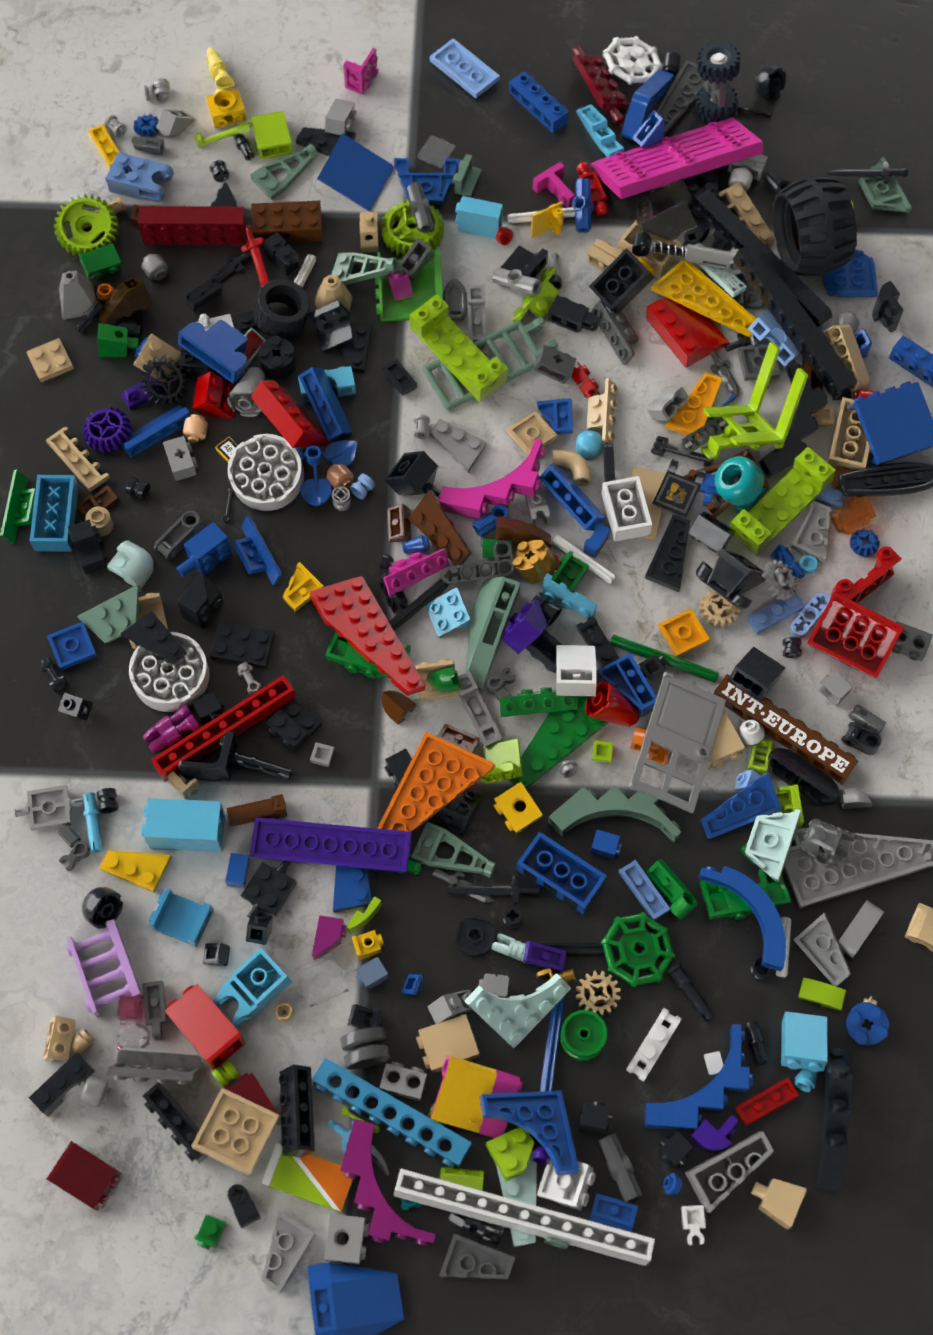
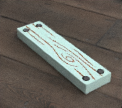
[696,242,747,297]

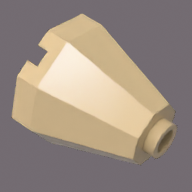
[315,275,353,312]

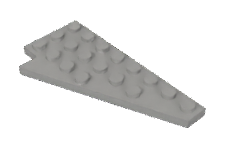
[783,828,933,909]

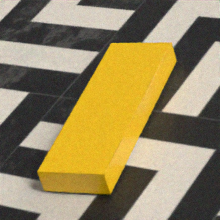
[88,124,120,169]

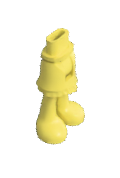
[207,47,235,94]

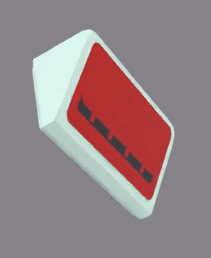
[243,328,266,367]

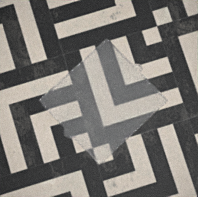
[417,135,456,169]

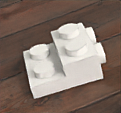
[537,1158,595,1211]

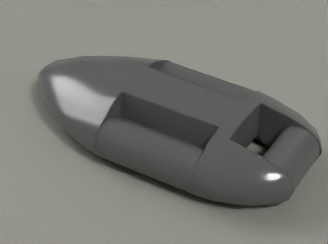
[443,278,468,322]

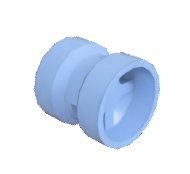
[350,474,375,500]

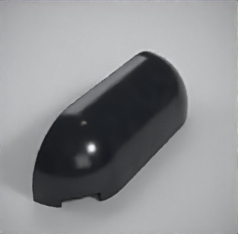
[768,748,839,803]

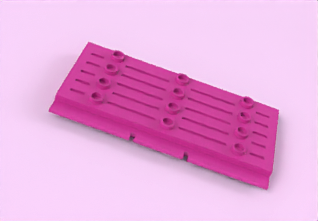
[591,117,763,199]

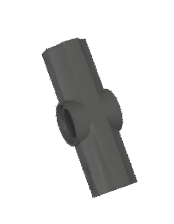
[407,182,434,234]
[599,1134,642,1202]

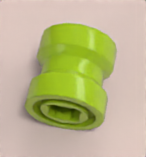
[211,1059,240,1088]

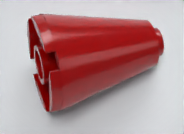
[585,681,639,727]

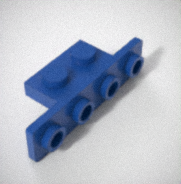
[233,516,282,585]

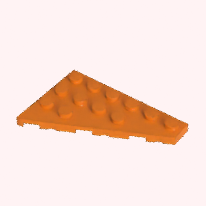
[377,732,495,832]

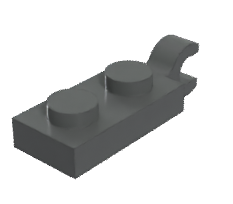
[142,980,167,1040]

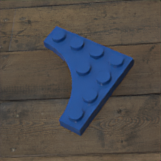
[480,1090,579,1175]

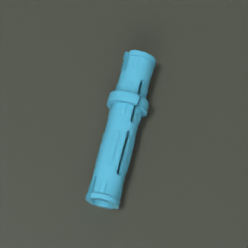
[82,792,103,853]

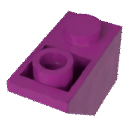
[385,269,413,301]

